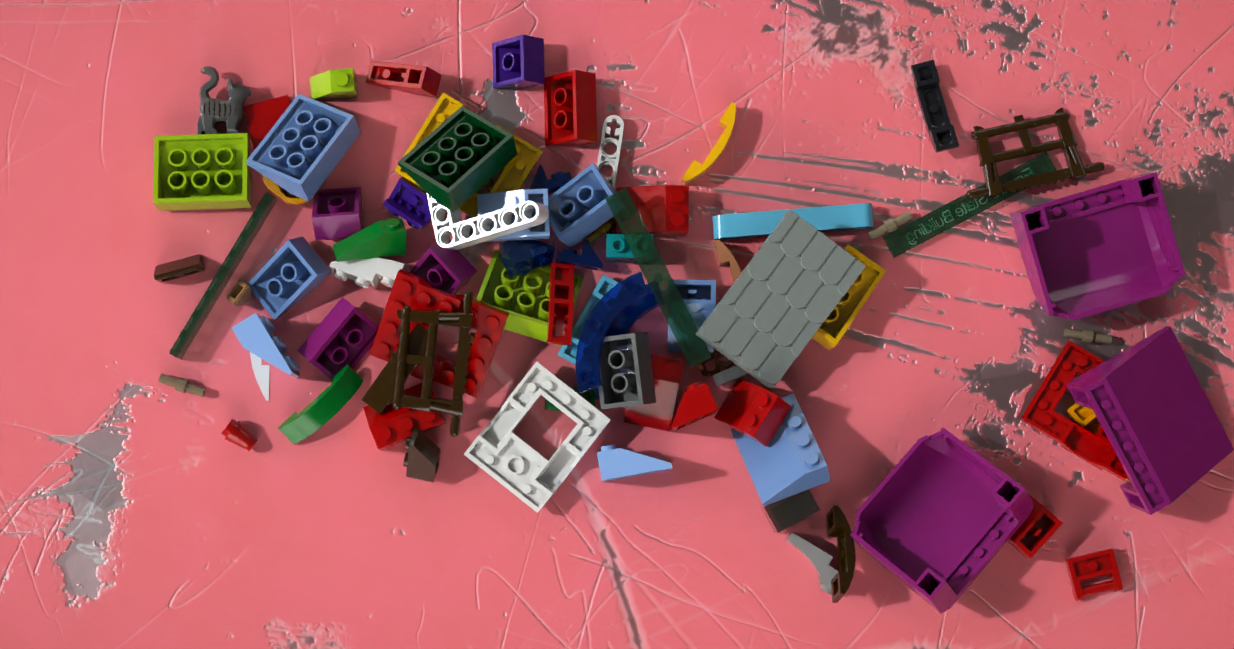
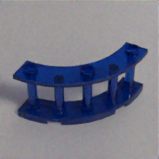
[576,272,665,400]

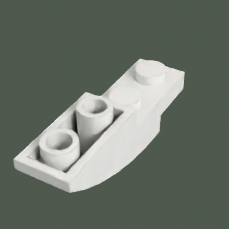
[329,258,408,288]

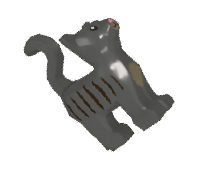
[198,66,251,134]

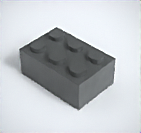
[593,332,656,409]

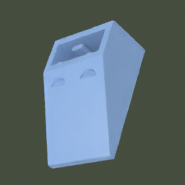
[477,188,550,242]
[232,313,300,378]

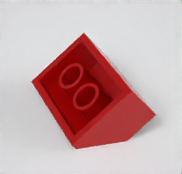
[544,70,597,146]
[670,381,718,432]
[363,383,446,451]

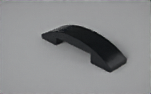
[911,60,959,153]

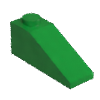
[333,218,406,262]

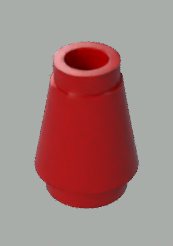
[221,419,258,451]

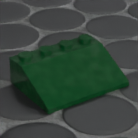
[398,106,517,212]

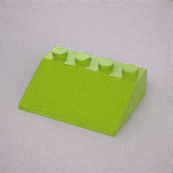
[153,133,252,211]
[476,250,584,347]

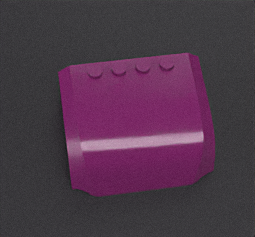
[1010,172,1186,320]
[850,428,1034,614]

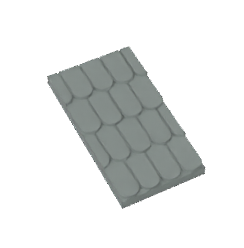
[696,210,866,389]

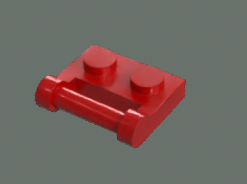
[1065,548,1123,601]

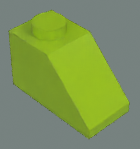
[310,68,358,100]

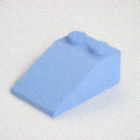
[597,445,672,482]

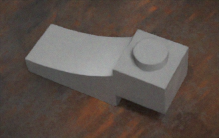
[786,532,838,595]

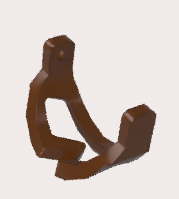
[697,351,734,377]

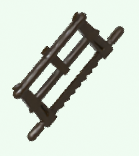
[966,107,1105,199]
[388,290,473,437]

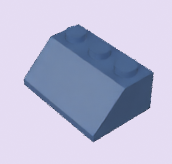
[548,163,626,248]

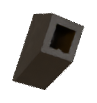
[403,428,441,482]

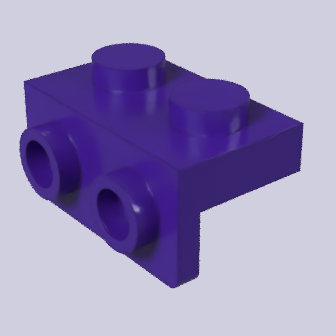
[383,177,432,229]

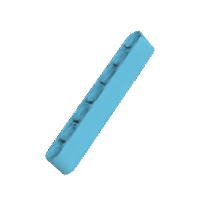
[712,203,874,241]

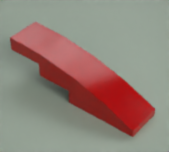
[547,262,574,346]

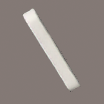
[597,115,624,188]

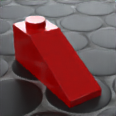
[365,61,442,97]

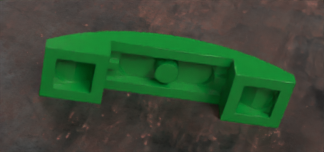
[278,364,363,444]

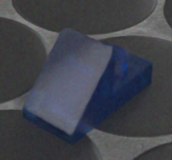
[529,164,572,194]
[556,237,603,272]

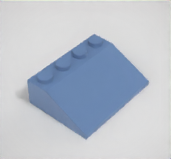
[246,94,361,201]
[731,393,831,506]

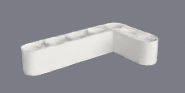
[427,193,549,250]

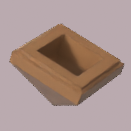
[227,280,251,307]

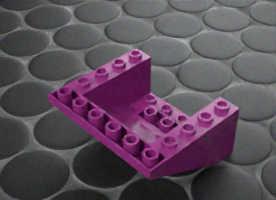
[1066,326,1234,515]

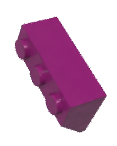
[297,297,379,379]

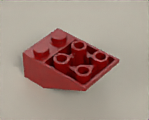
[1008,494,1063,558]

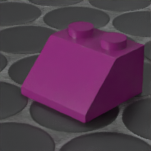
[312,187,363,240]
[409,240,477,294]

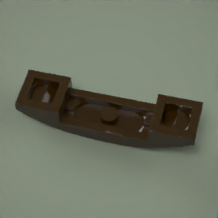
[826,505,856,603]

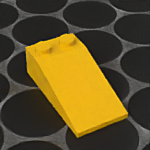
[812,244,886,351]

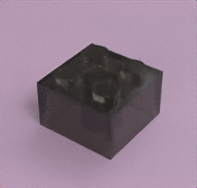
[761,489,820,533]

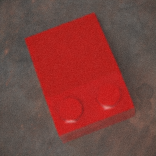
[615,185,689,236]
[624,354,684,432]
[714,378,791,447]

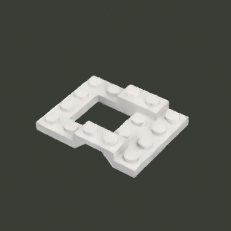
[464,361,611,513]

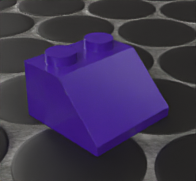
[492,35,545,89]

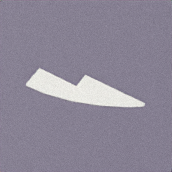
[250,352,270,401]

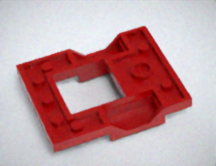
[369,269,509,398]
[1020,340,1128,481]

